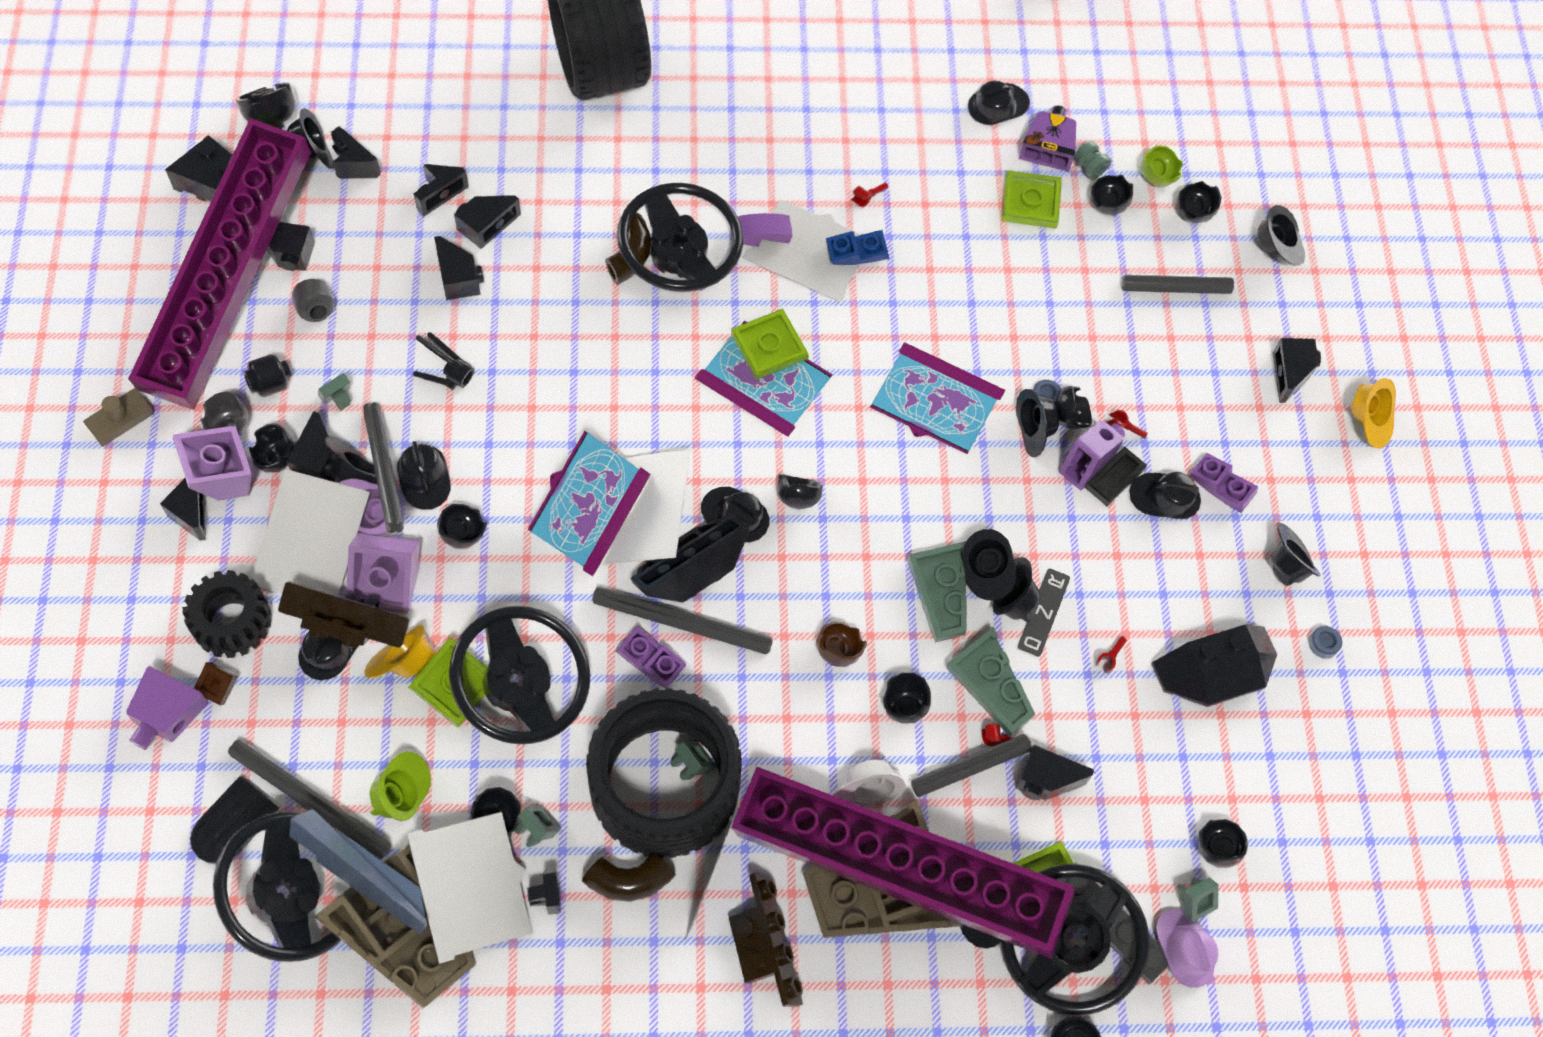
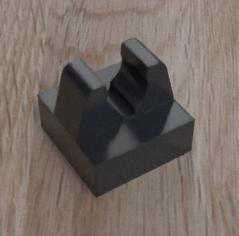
[527,872,561,915]

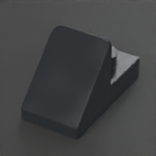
[331,126,381,179]
[413,164,469,217]

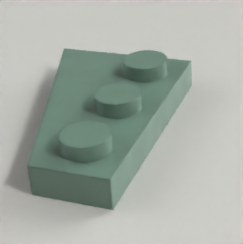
[908,541,967,643]
[946,627,1035,737]

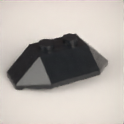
[630,513,750,603]
[1151,624,1278,707]

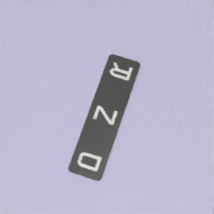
[1018,568,1070,657]

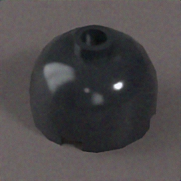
[236,82,295,129]

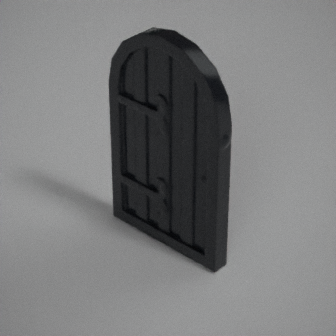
[190,776,280,864]

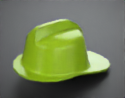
[369,751,431,822]

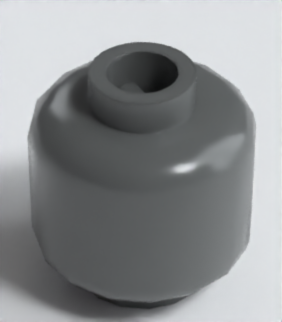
[292,278,334,322]

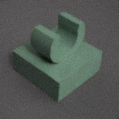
[317,373,351,411]
[671,741,715,780]
[515,805,561,847]
[1178,877,1219,922]

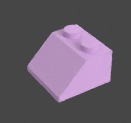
[173,426,252,501]
[347,533,420,612]

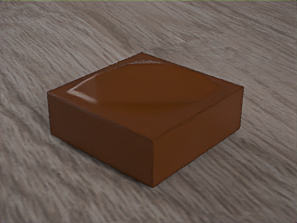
[194,662,238,705]

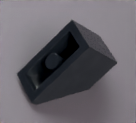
[454,195,521,249]
[266,222,315,271]
[434,236,484,301]
[1273,338,1321,403]
[286,411,336,481]
[1015,745,1094,801]

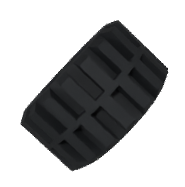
[182,570,272,658]

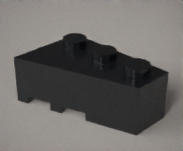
[165,135,232,202]

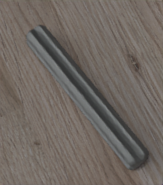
[1121,274,1234,294]
[911,734,1032,797]

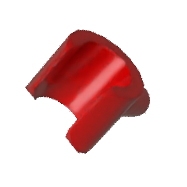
[851,182,888,207]
[1106,410,1148,439]
[1096,636,1127,674]
[982,724,1012,746]

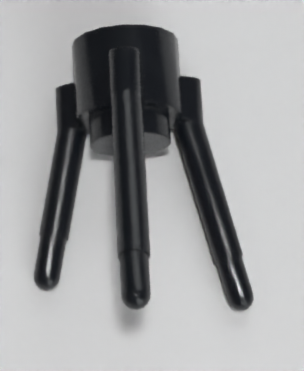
[413,332,475,390]

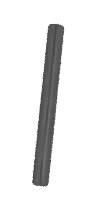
[363,402,404,534]
[592,586,773,655]
[228,740,392,859]

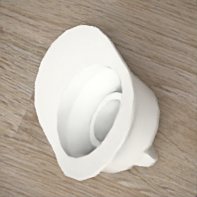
[833,760,906,807]

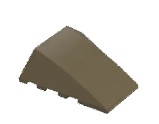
[803,799,962,938]
[314,844,476,1008]

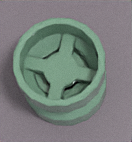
[1073,140,1112,180]

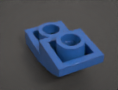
[826,229,890,265]

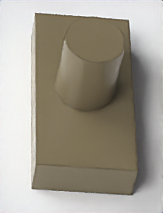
[83,388,154,447]

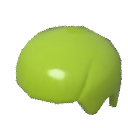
[1141,145,1183,187]

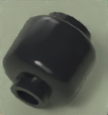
[243,354,292,397]

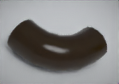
[605,213,652,285]
[581,853,676,902]

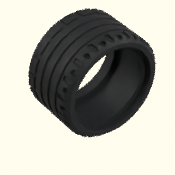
[547,0,652,99]
[586,688,742,859]

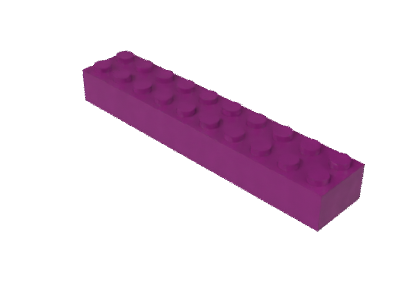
[128,118,311,410]
[731,766,1075,959]

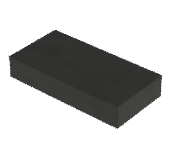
[1085,446,1147,507]

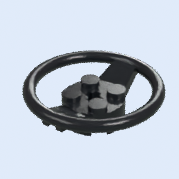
[617,183,744,292]
[449,606,591,745]
[213,812,351,962]
[1000,864,1150,1015]

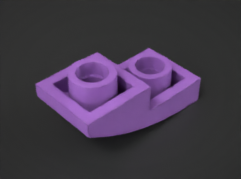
[730,213,793,247]
[1190,453,1258,513]
[615,626,687,689]

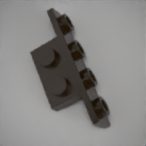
[278,581,410,648]
[728,872,803,1007]

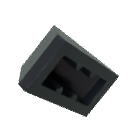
[160,478,206,541]

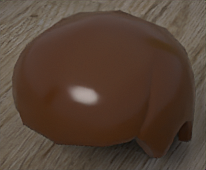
[816,621,867,668]

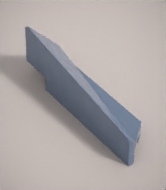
[290,809,427,936]

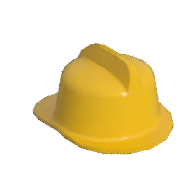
[1352,378,1396,449]
[364,625,436,679]

